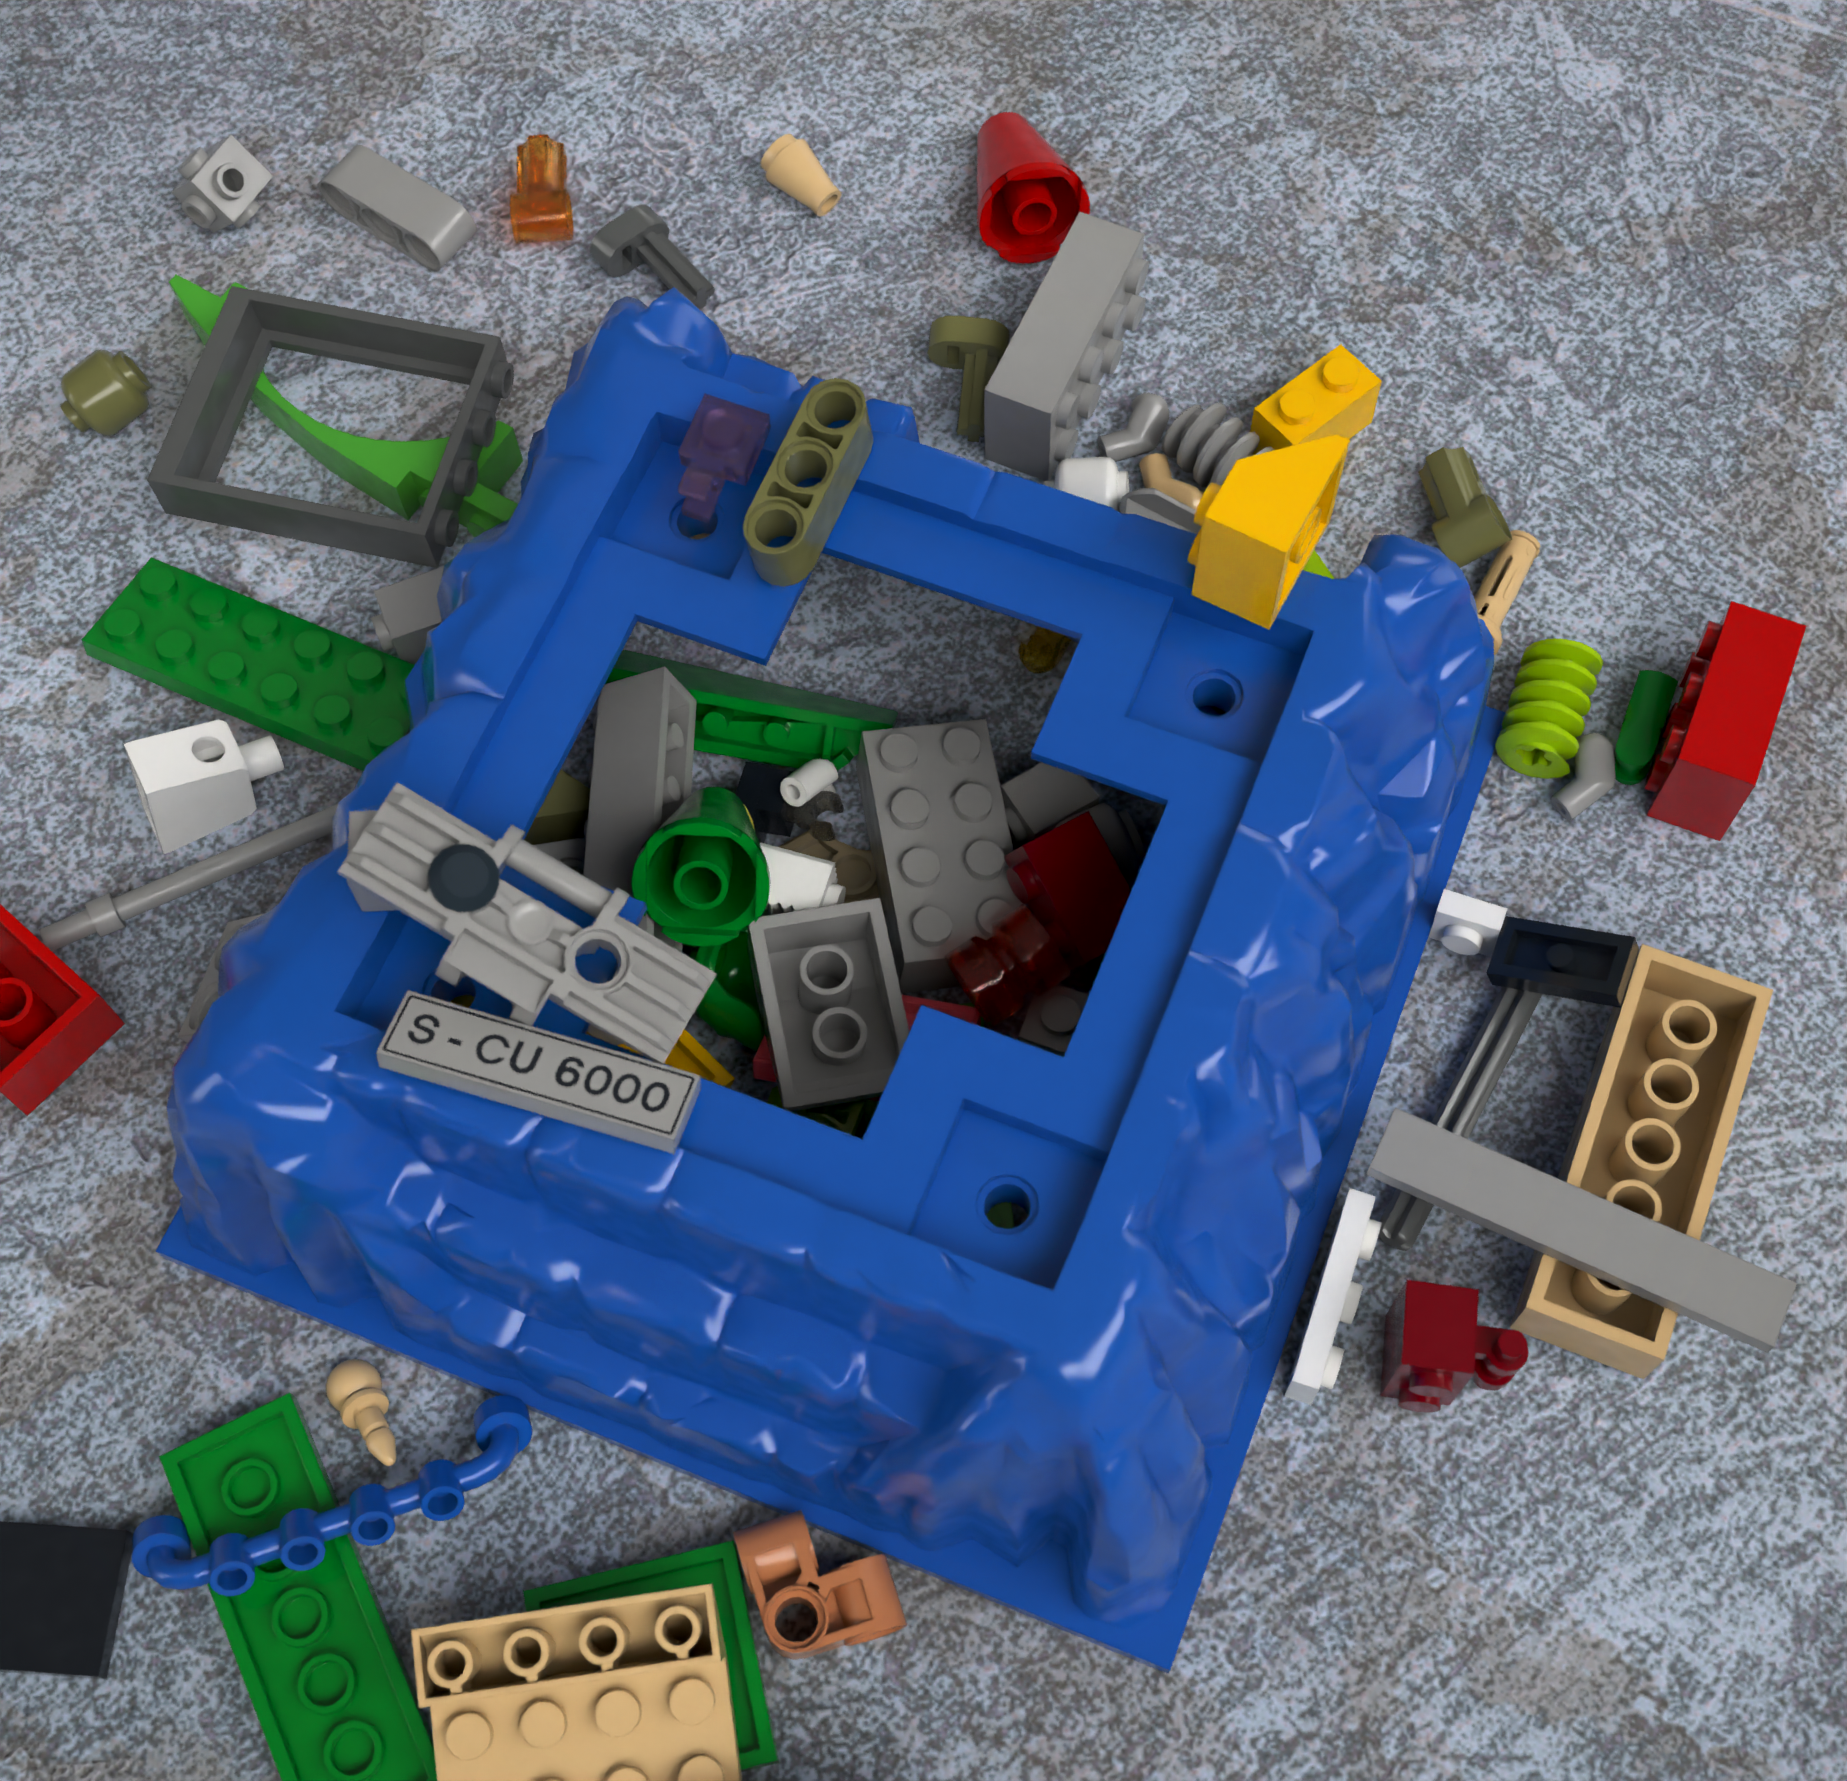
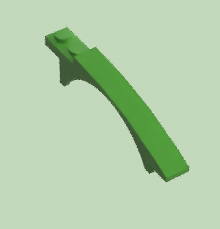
[169,274,523,537]

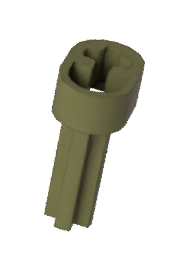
[927,316,1010,442]

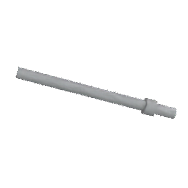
[39,804,338,951]

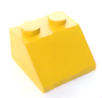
[1187,434,1350,630]

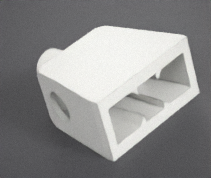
[124,719,284,854]

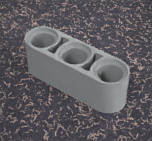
[318,145,477,271]

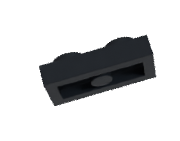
[1486,916,1639,1008]

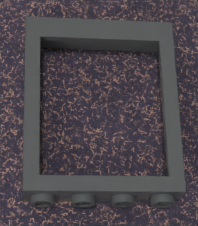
[147,286,514,568]

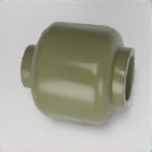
[60,350,151,436]

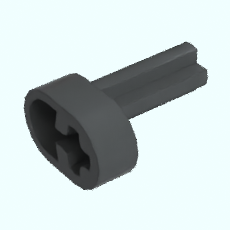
[590,204,715,309]

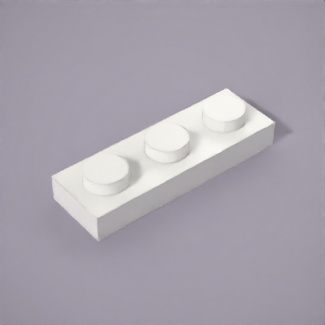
[1284,1188,1381,1405]

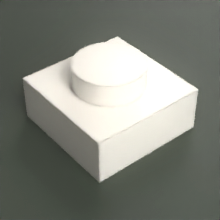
[1429,889,1507,957]

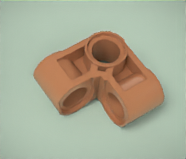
[733,1510,907,1660]

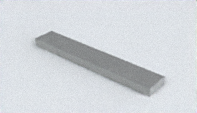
[1366,1107,1797,1353]

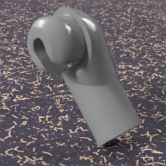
[1097,392,1169,462]
[1550,733,1616,821]

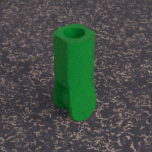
[1614,670,1678,785]

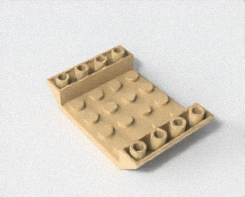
[411,1583,742,1781]

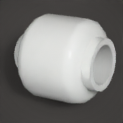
[1043,457,1129,511]

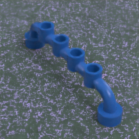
[132,1395,532,1596]

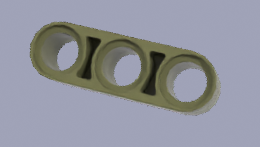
[743,378,874,587]

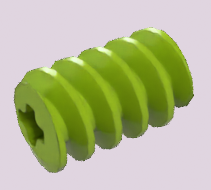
[1495,639,1603,779]

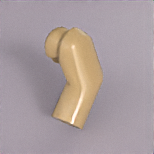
[1139,453,1204,510]

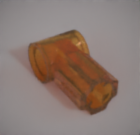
[510,135,574,244]

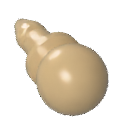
[326,1359,396,1466]

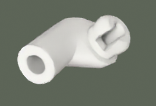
[780,758,838,807]

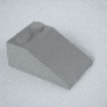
[747,898,909,1112]

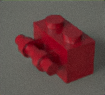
[1004,811,1131,972]
[1380,1280,1529,1412]

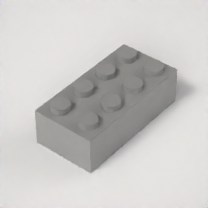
[984,212,1149,481]
[856,719,1034,993]

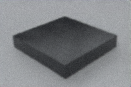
[0,1521,133,1680]

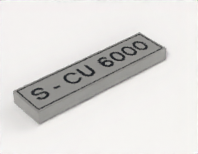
[376,990,701,1154]

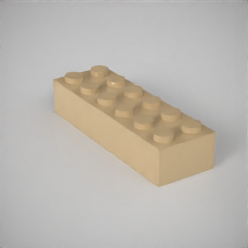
[1510,944,1773,1379]

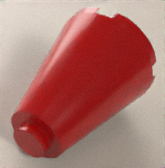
[977,112,1090,264]

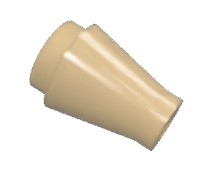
[761,134,841,217]

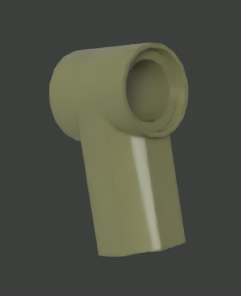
[1418,447,1512,568]

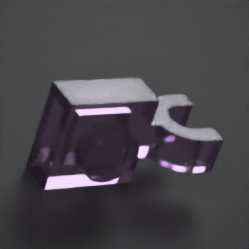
[678,394,771,523]

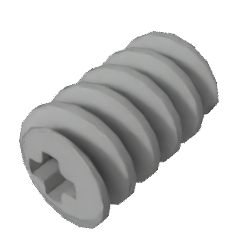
[1162,402,1274,487]

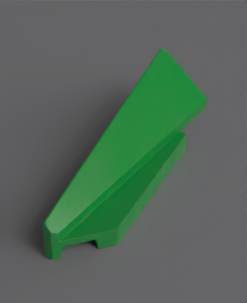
[605,650,898,771]

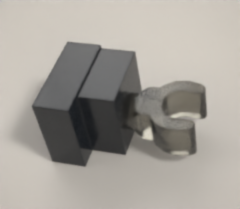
[735,761,844,843]

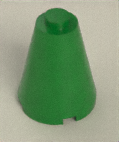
[632,787,770,946]

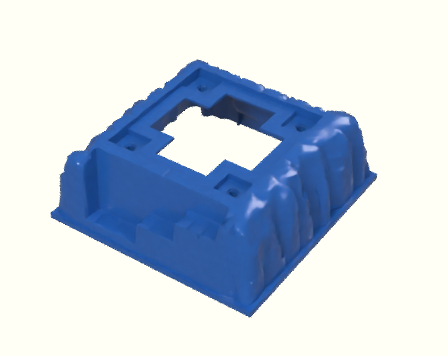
[156,287,1506,1674]

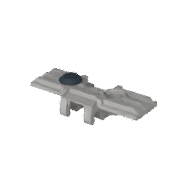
[338,782,716,1064]

